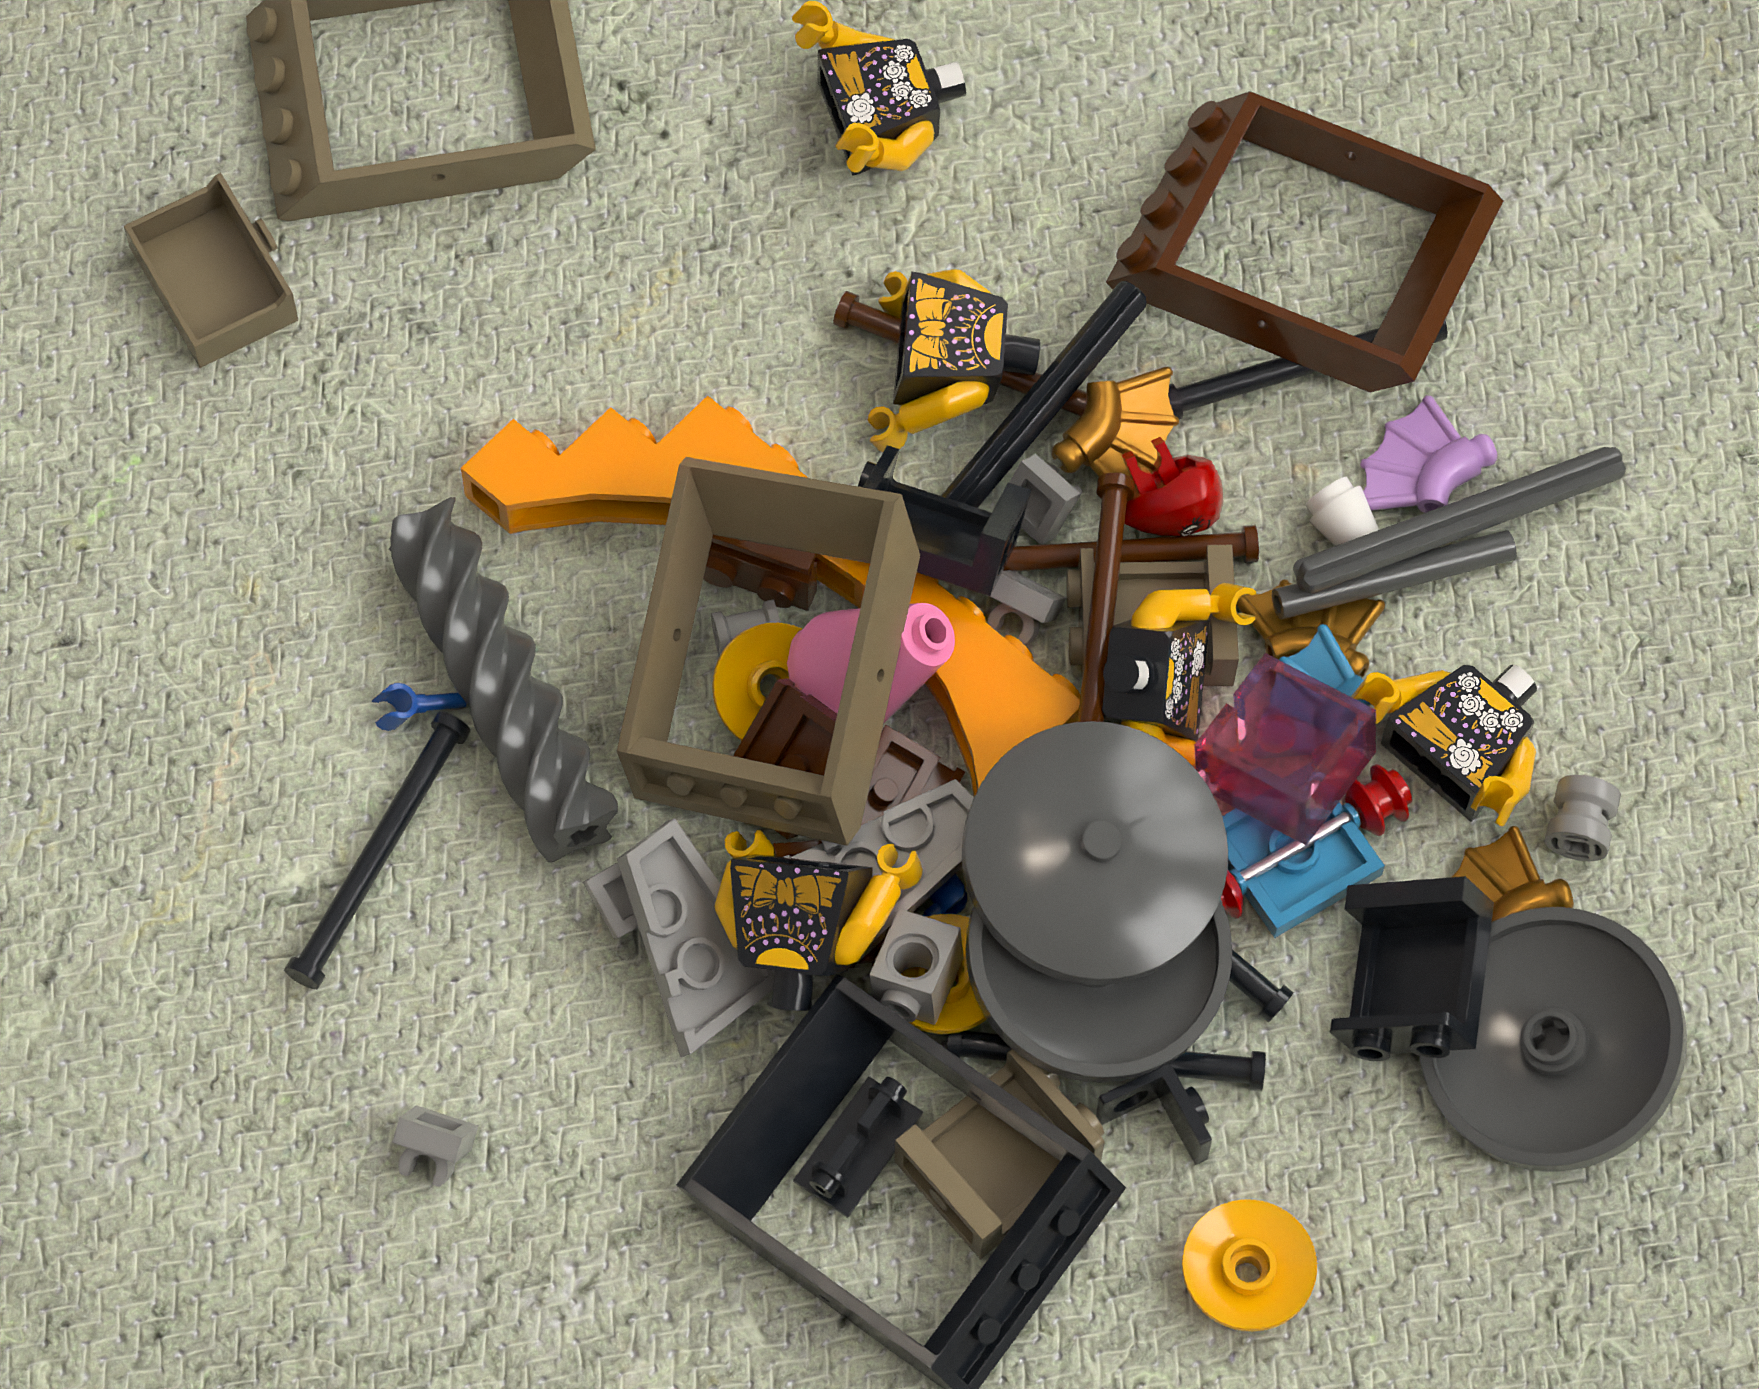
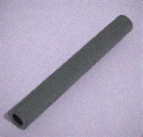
[1272,530,1517,620]

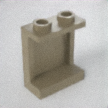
[1066,545,1239,686]
[894,1049,1105,1260]

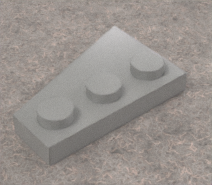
[784,779,974,963]
[617,818,774,1058]

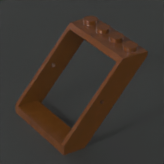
[1106,91,1504,393]

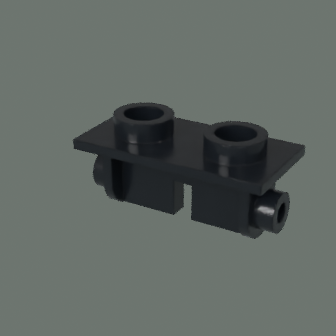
[793,1076,923,1218]

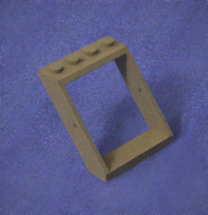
[246,0,596,222]
[617,457,920,846]

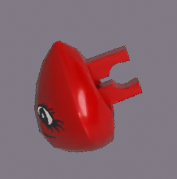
[1121,437,1223,536]

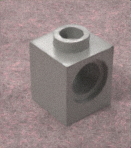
[869,908,964,1025]

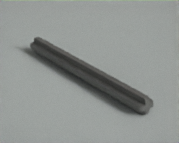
[1293,447,1626,593]

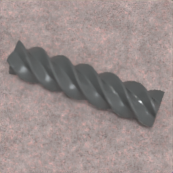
[389,497,618,863]

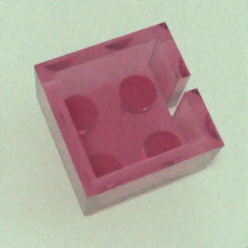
[1194,653,1376,846]

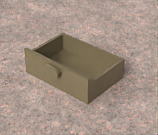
[124,173,299,368]

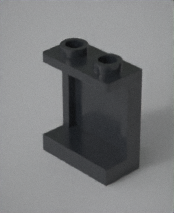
[858,445,1032,596]
[1330,876,1494,1061]

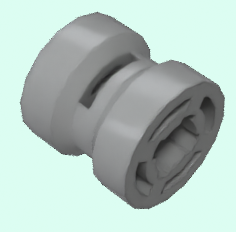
[1544,775,1621,861]

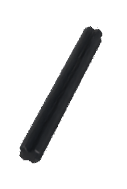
[941,281,1147,508]

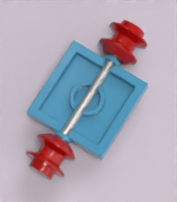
[1221,764,1412,938]

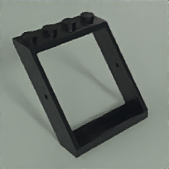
[676,974,1126,1389]

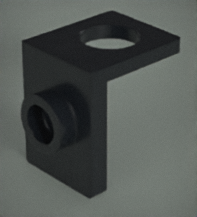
[1096,1063,1212,1165]

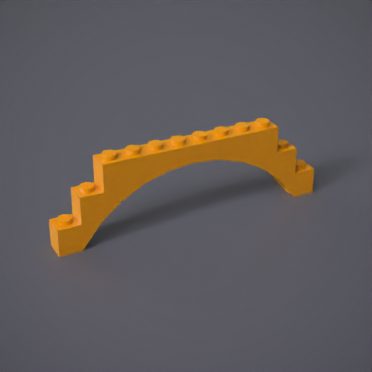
[461,395,1081,797]

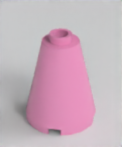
[787,603,955,724]

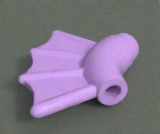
[1360,395,1498,513]

